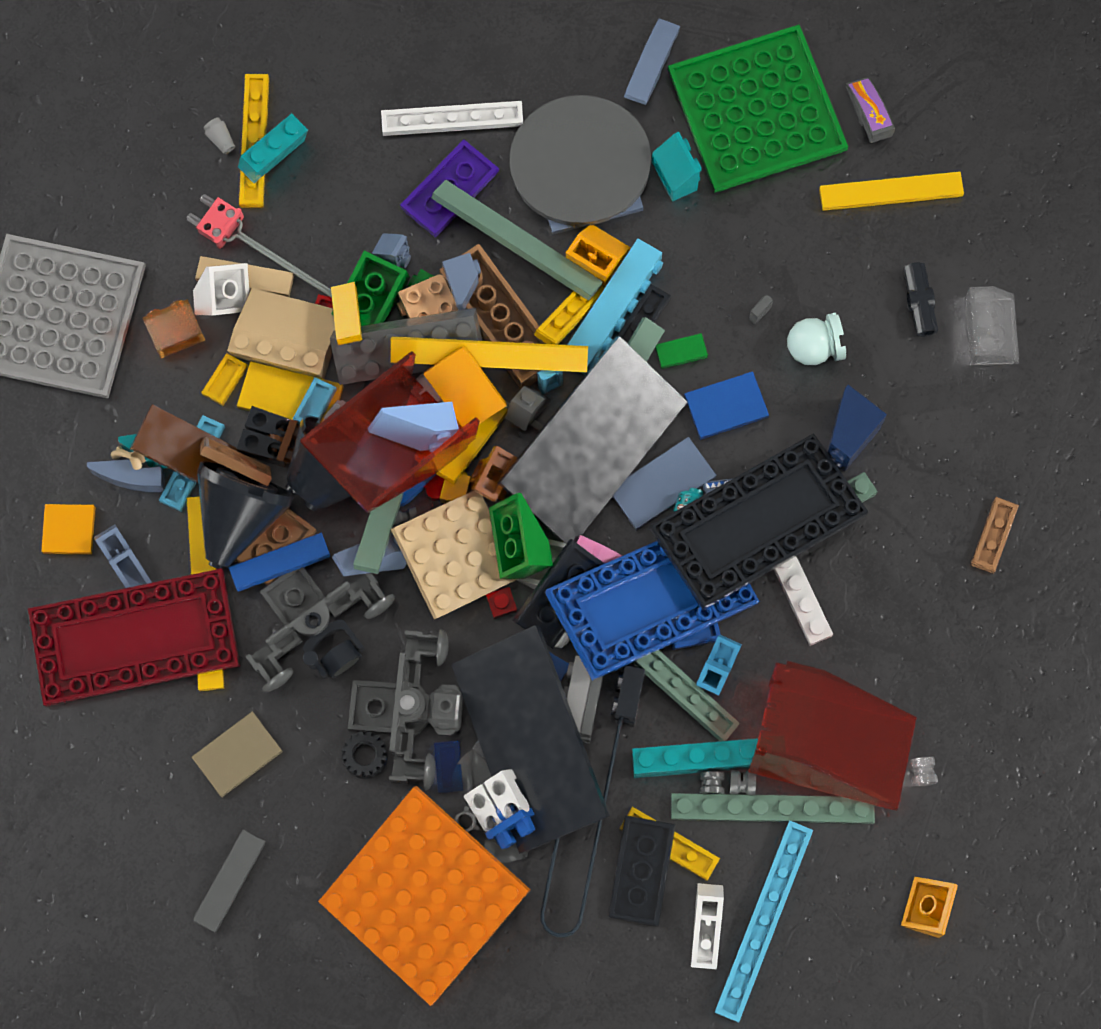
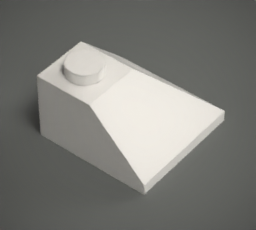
[193,263,249,315]

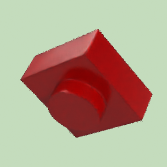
[486,587,517,619]

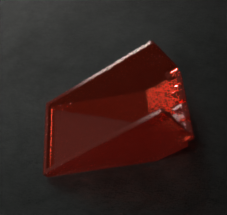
[300,351,480,513]
[749,661,917,811]

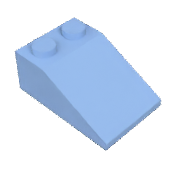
[368,402,459,452]

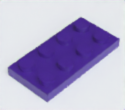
[400,139,499,238]

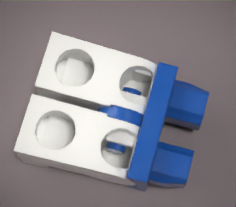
[464,769,535,849]

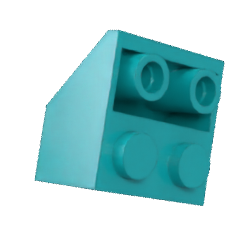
[651,132,702,201]

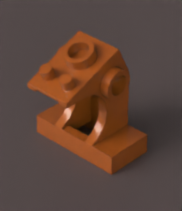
[469,445,517,501]

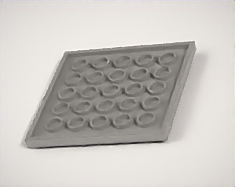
[0,234,146,399]

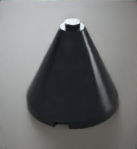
[197,461,295,569]

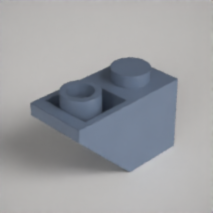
[372,233,411,268]

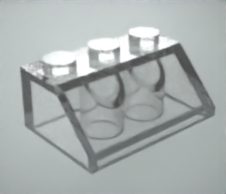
[965,286,1019,365]

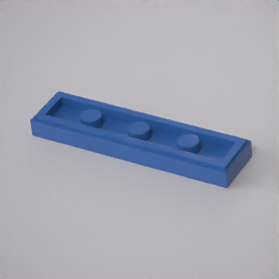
[229,532,331,592]

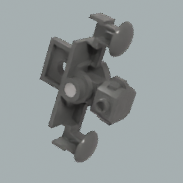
[347,629,464,791]

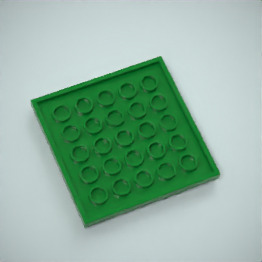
[667,24,848,193]

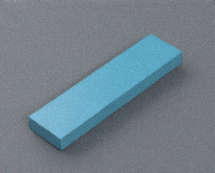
[159,415,225,512]

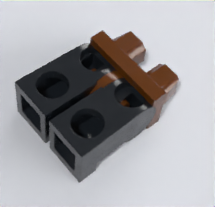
[236,406,299,468]

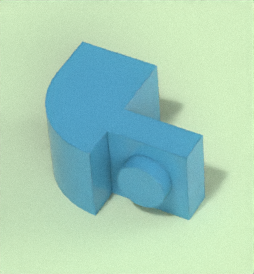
[696,634,742,695]

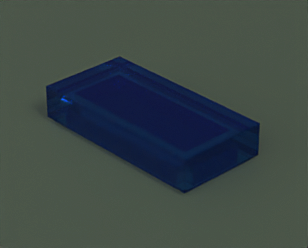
[434,741,463,794]

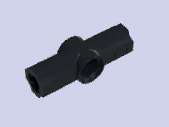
[904,262,938,337]

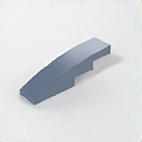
[624,19,680,105]

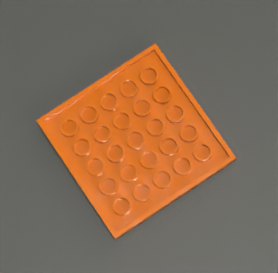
[318,786,531,1006]

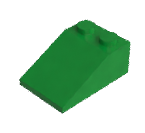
[331,250,411,326]
[489,493,553,579]

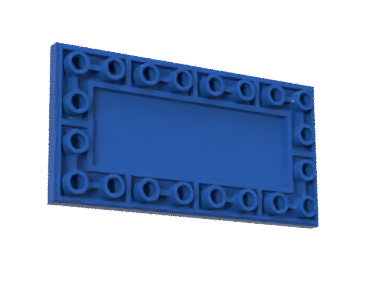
[545,541,760,681]

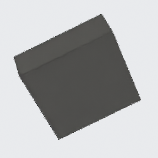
[749,295,773,325]

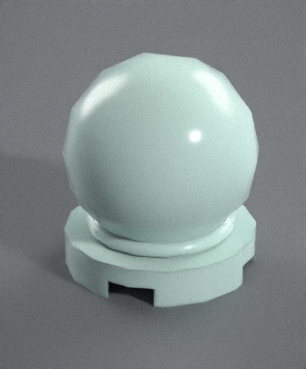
[787,313,846,365]

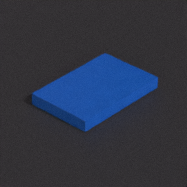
[684,372,769,440]

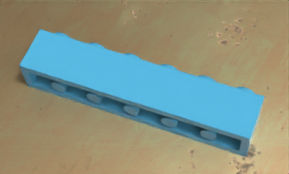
[568,239,663,375]

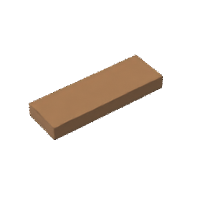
[971,497,1019,574]

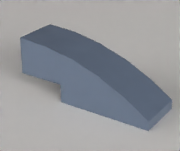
[87,460,165,492]
[94,524,152,588]

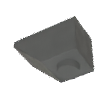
[505,386,551,431]

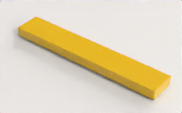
[239,74,269,208]
[819,172,964,211]

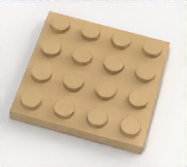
[391,491,517,620]

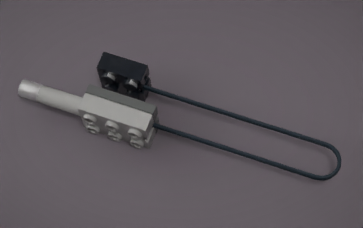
[540,656,645,937]

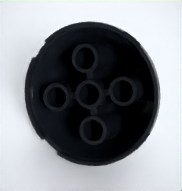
[285,415,382,511]

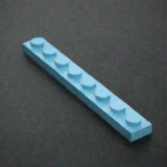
[714,820,813,1023]

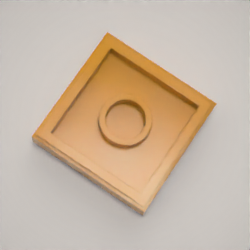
[41,504,95,554]

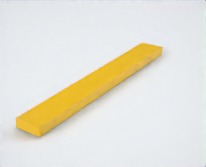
[391,337,588,372]
[187,497,224,691]

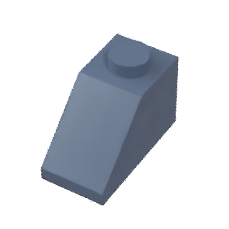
[442,253,481,310]

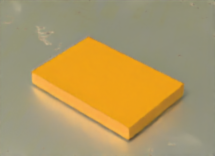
[423,345,507,432]

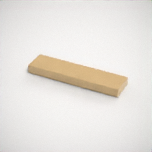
[195,256,294,297]

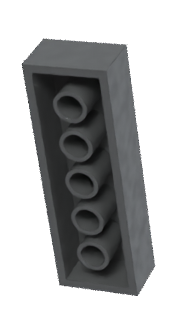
[330,308,482,385]

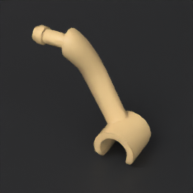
[111,446,146,470]

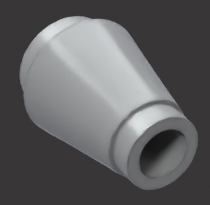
[203,118,235,154]

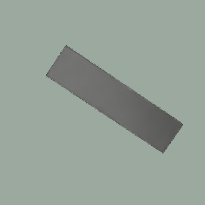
[193,830,266,933]

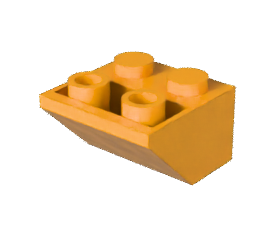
[566,224,631,287]

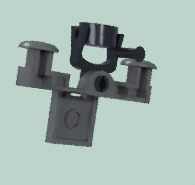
[246,567,395,692]

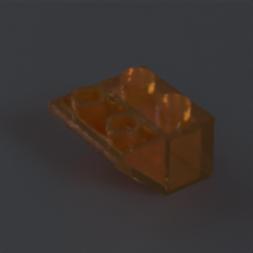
[143,299,205,358]

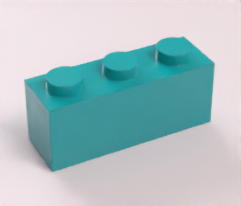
[238,113,308,183]

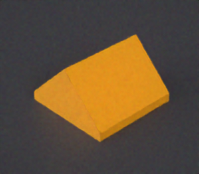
[901,876,958,938]

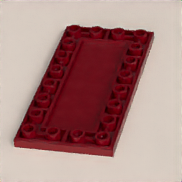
[28,568,240,706]

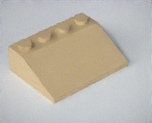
[227,288,335,380]

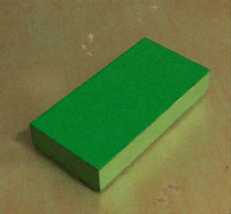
[655,333,708,369]

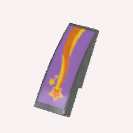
[846,77,895,143]

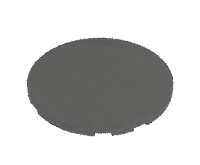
[510,95,651,226]

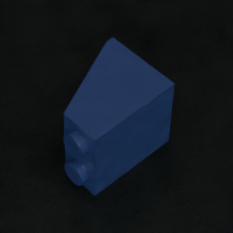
[827,385,887,471]

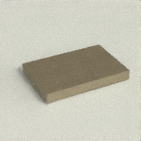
[192,711,283,797]

